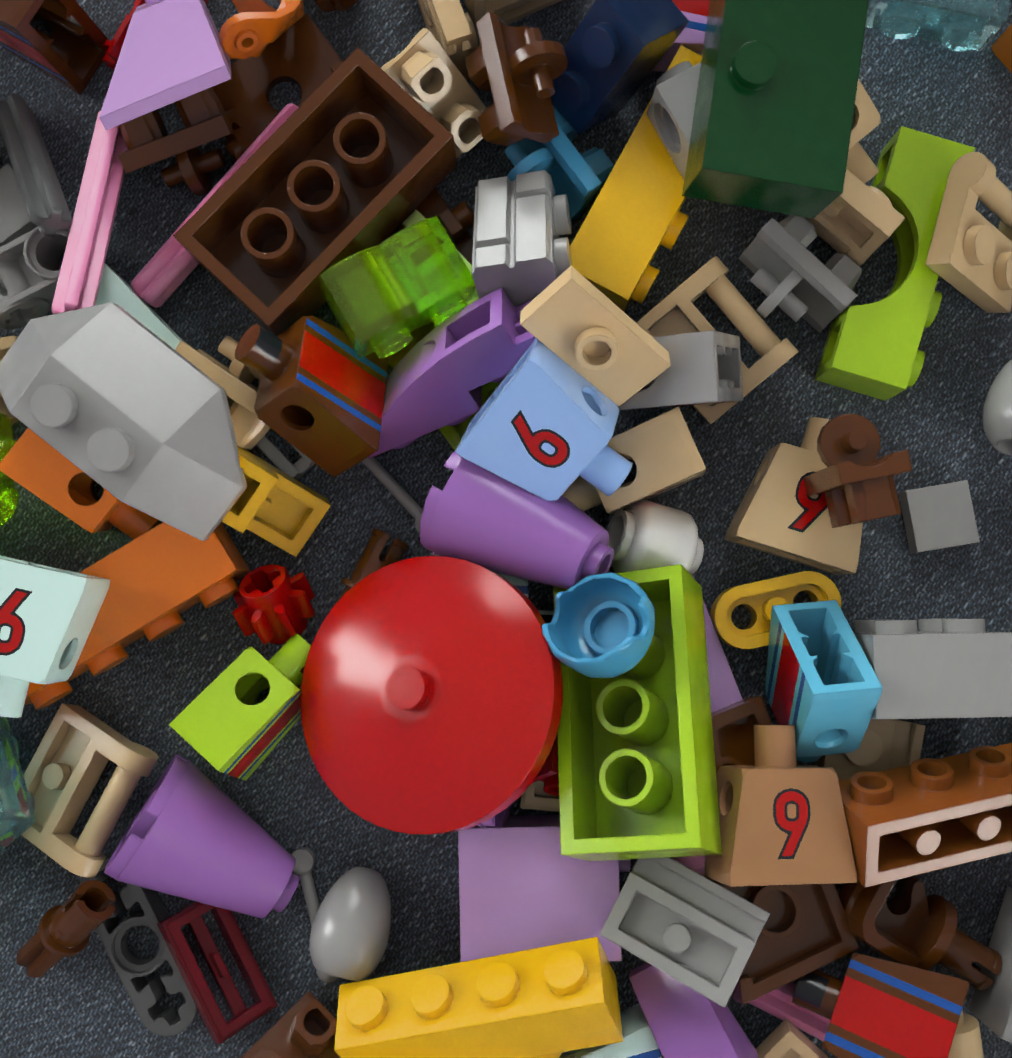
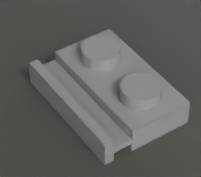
[600,857,770,1008]

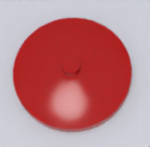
[300,556,563,834]

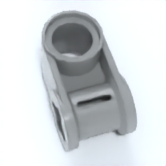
[0,226,70,329]

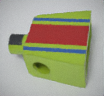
[169,633,311,781]

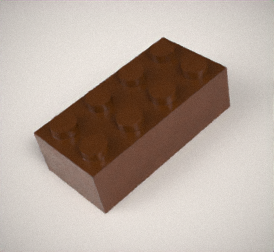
[173,47,457,336]

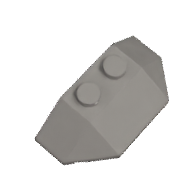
[0,302,247,541]

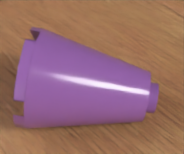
[420,450,614,590]
[103,754,300,919]

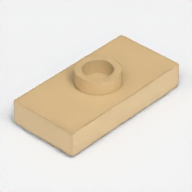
[520,266,671,406]

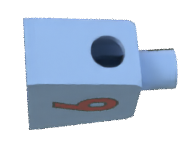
[455,338,632,501]

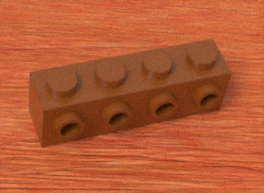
[838,743,1012,888]

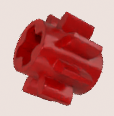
[232,564,315,644]

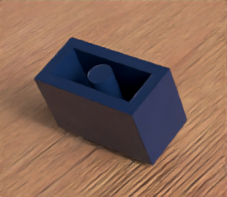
[551,0,689,135]

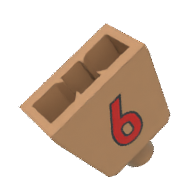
[704,725,857,887]

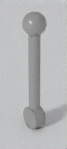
[362,457,423,533]
[291,847,338,983]

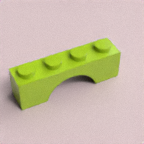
[815,126,975,401]

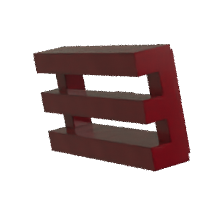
[157,902,278,1044]

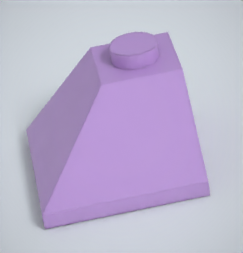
[99,0,231,130]

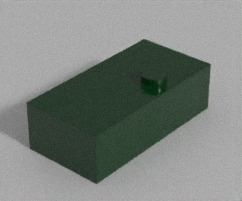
[682,0,869,219]

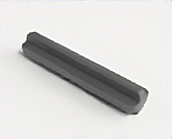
[0,94,72,236]

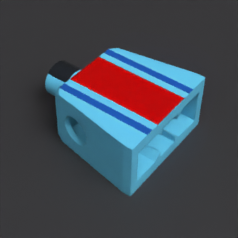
[765,600,883,762]

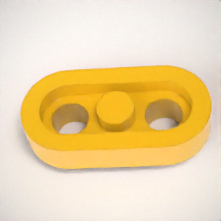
[710,571,841,649]

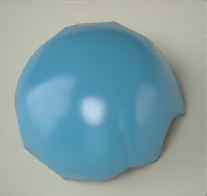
[542,572,655,678]

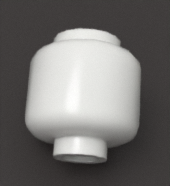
[607,500,704,575]

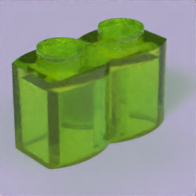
[320,216,476,358]

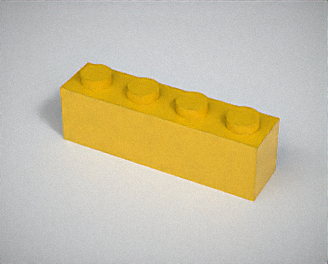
[570,45,702,312]
[334,937,623,1058]

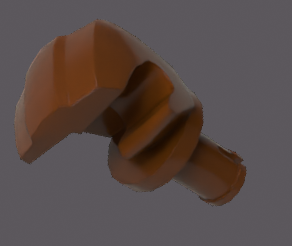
[839,876,1002,991]

